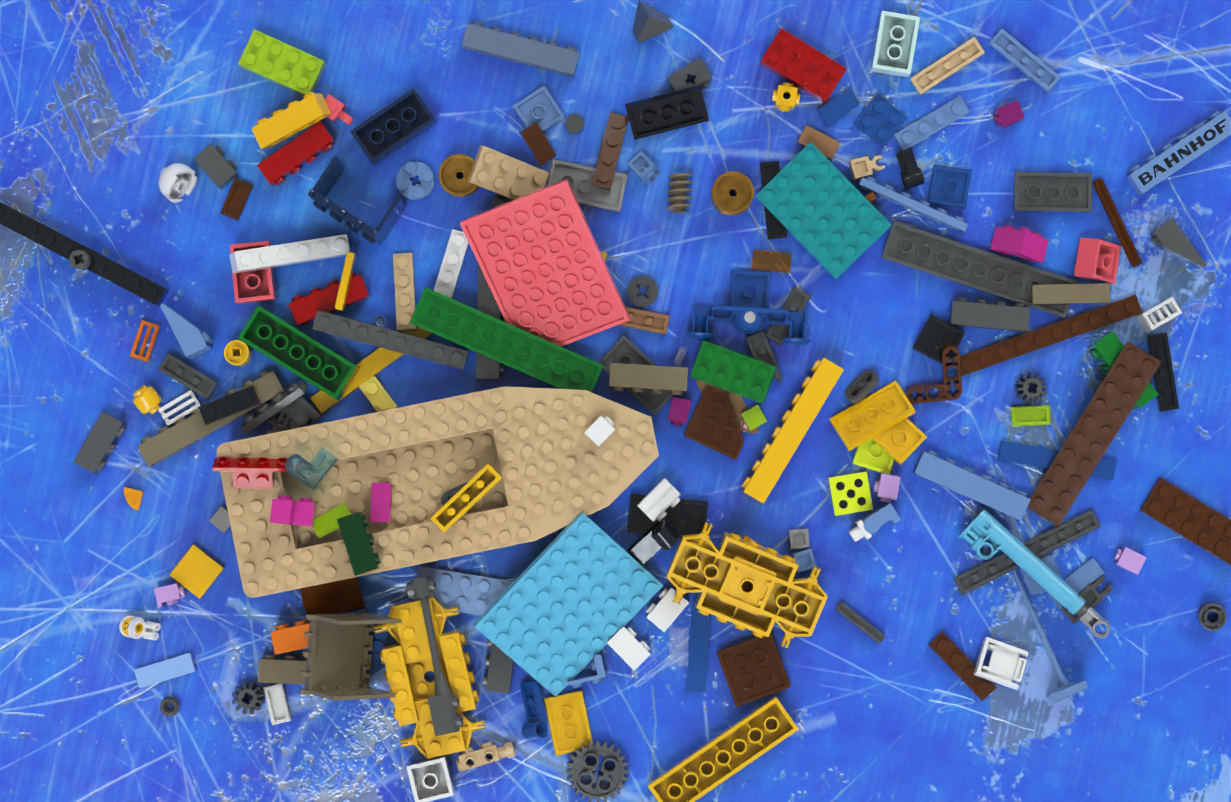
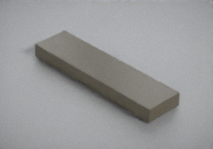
[1031,283,1110,305]

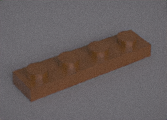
[592,112,629,191]
[928,631,996,701]

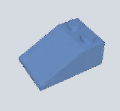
[160,303,213,359]

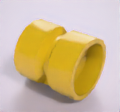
[224,340,252,367]

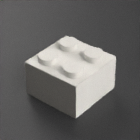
[407,755,455,802]

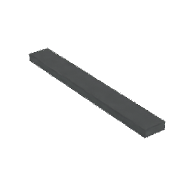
[953,509,1101,595]

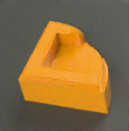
[124,487,144,510]

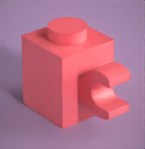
[325,94,354,126]

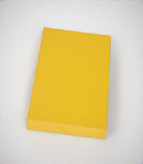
[829,380,916,451]

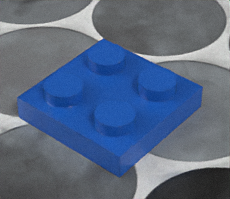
[853,94,908,148]

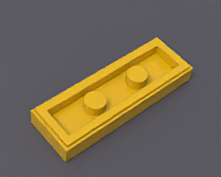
[335,252,356,312]

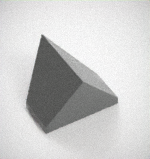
[632,0,674,43]

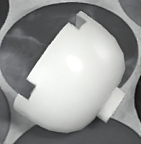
[159,163,197,203]

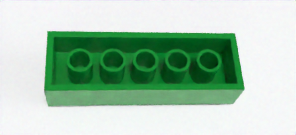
[238,305,360,400]

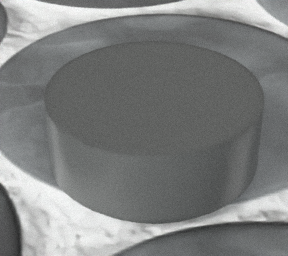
[565,114,584,134]

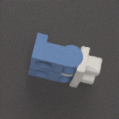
[848,503,901,542]

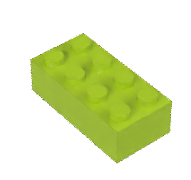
[238,29,327,96]

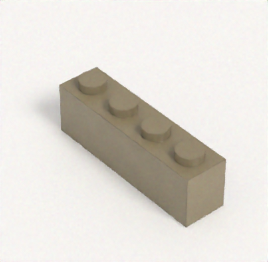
[609,363,688,395]
[258,655,307,684]

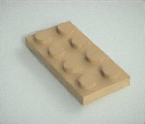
[467,145,549,200]

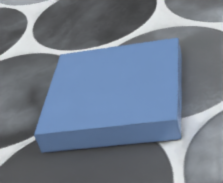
[512,85,566,132]

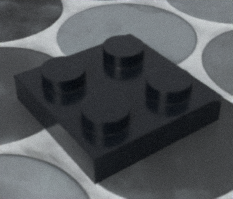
[912,314,965,364]

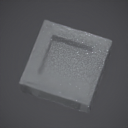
[673,347,688,367]

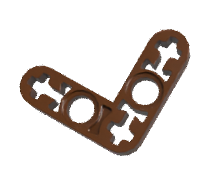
[905,344,962,404]

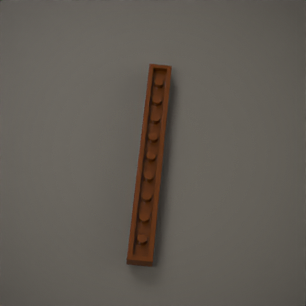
[954,295,1142,376]

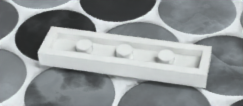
[434,229,469,299]

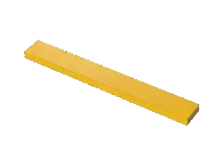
[310,327,433,414]

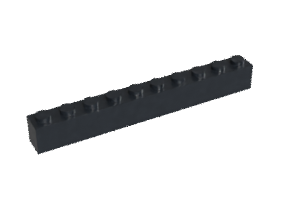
[0,202,169,307]

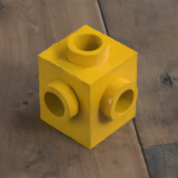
[772,83,800,112]

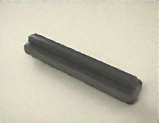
[835,602,885,643]

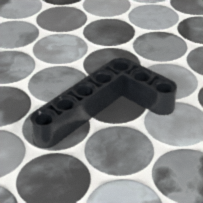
[626,517,678,565]

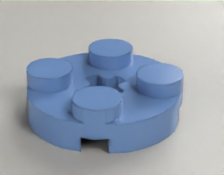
[396,161,435,201]

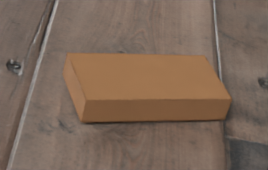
[797,125,840,160]

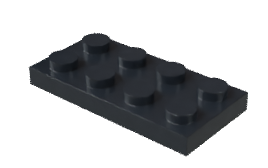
[625,85,709,140]
[627,494,708,538]

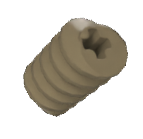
[666,173,693,214]

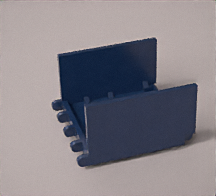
[308,156,406,245]

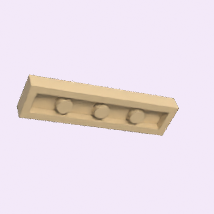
[909,37,985,95]
[393,253,417,331]

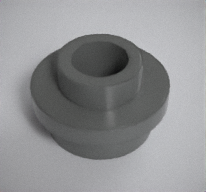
[160,697,180,716]

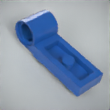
[520,680,548,740]

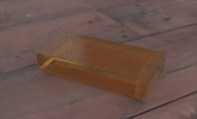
[751,250,792,273]

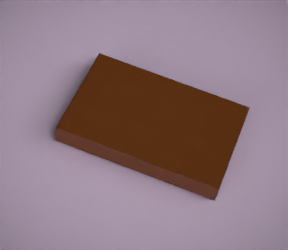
[300,577,365,614]

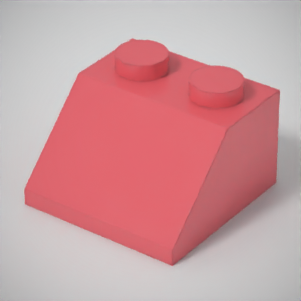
[1074,238,1121,284]

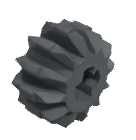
[1014,372,1048,405]
[232,682,265,715]

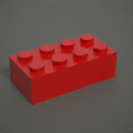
[760,28,847,104]

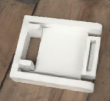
[973,637,1029,690]

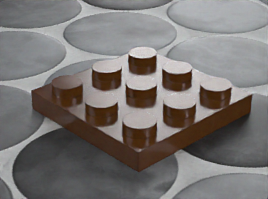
[716,633,791,707]

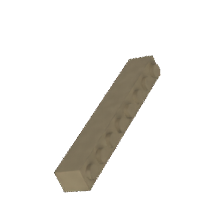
[137,370,286,467]

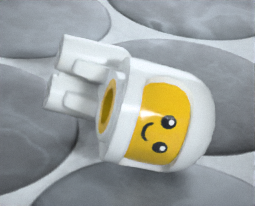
[119,616,161,640]

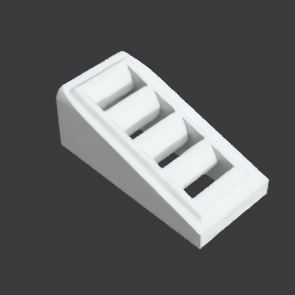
[1137,296,1182,333]

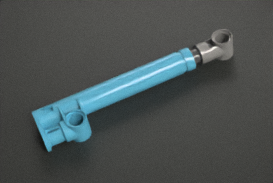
[958,509,1110,638]

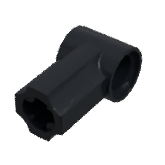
[895,148,925,190]

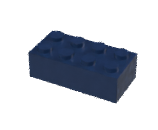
[350,88,437,166]

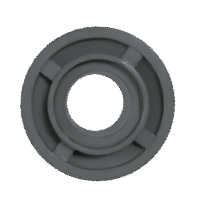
[1198,602,1227,631]

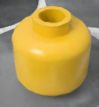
[132,385,162,414]

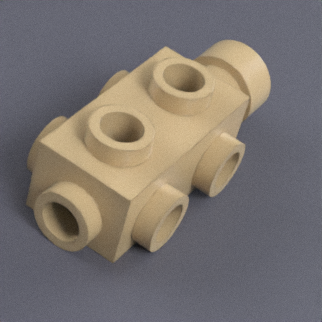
[456,741,516,771]

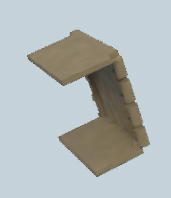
[299,613,402,701]

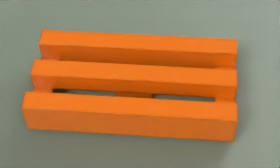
[130,320,161,363]

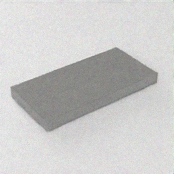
[547,159,628,213]

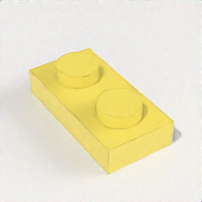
[359,375,398,412]

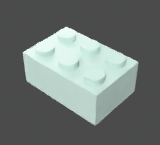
[870,11,920,78]

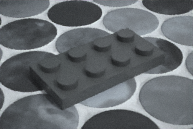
[1014,172,1092,213]
[599,335,673,416]

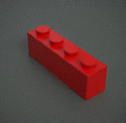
[257,121,335,186]
[288,273,370,326]

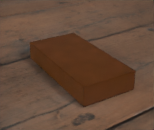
[520,122,556,166]
[220,178,253,221]

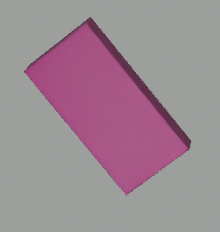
[370,483,392,523]

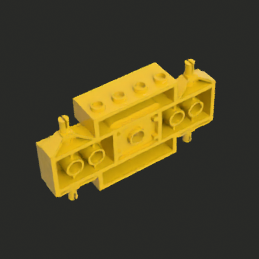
[666,522,828,648]
[374,595,485,759]

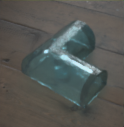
[285,447,338,490]

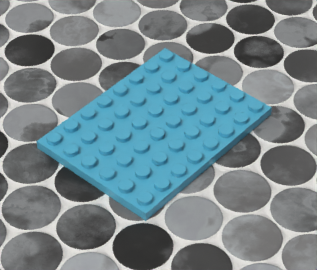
[473,511,664,697]

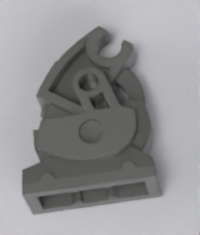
[264,395,323,434]

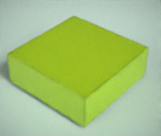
[740,405,767,431]

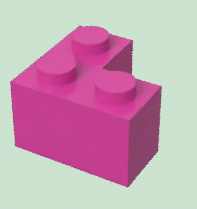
[990,225,1049,263]
[270,495,316,527]

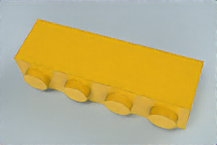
[251,92,331,149]
[430,464,502,533]

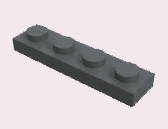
[241,380,308,434]

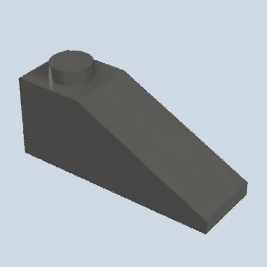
[1150,219,1207,269]

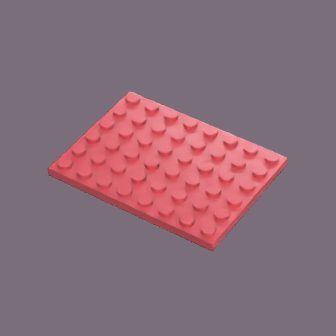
[460,179,630,347]

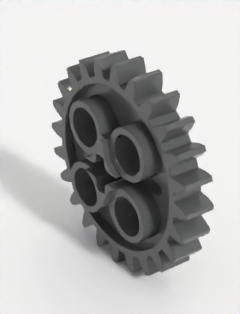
[566,739,629,802]

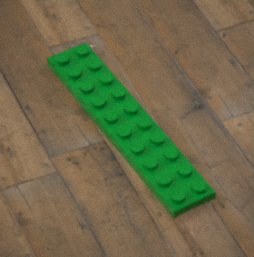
[409,287,604,392]

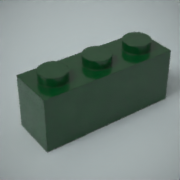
[337,512,381,576]

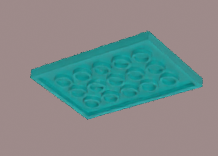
[755,142,892,279]

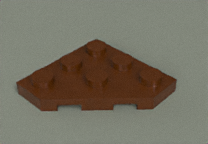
[683,384,744,460]

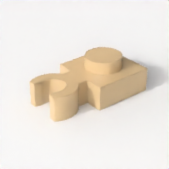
[848,156,885,180]

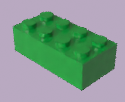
[1088,331,1159,410]
[690,340,778,404]

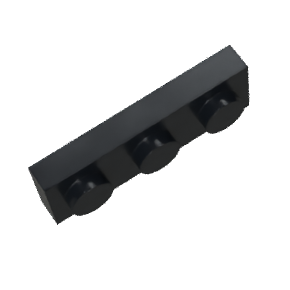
[198,385,261,425]

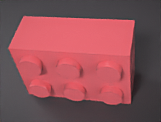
[230,241,276,304]

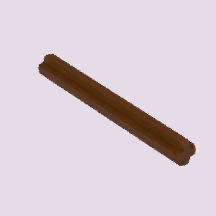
[1092,178,1142,267]

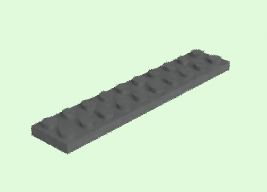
[881,221,1077,318]

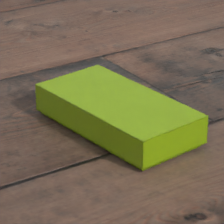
[1010,405,1051,427]
[313,503,351,539]

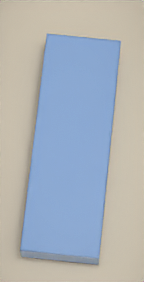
[134,653,196,688]

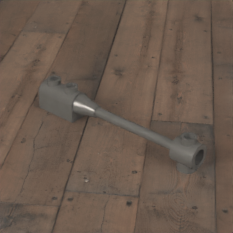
[406,576,463,736]

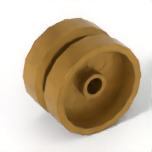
[438,154,480,198]
[711,171,754,216]

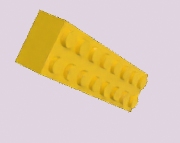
[741,358,844,504]
[647,696,799,802]

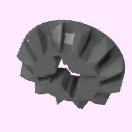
[627,276,658,307]

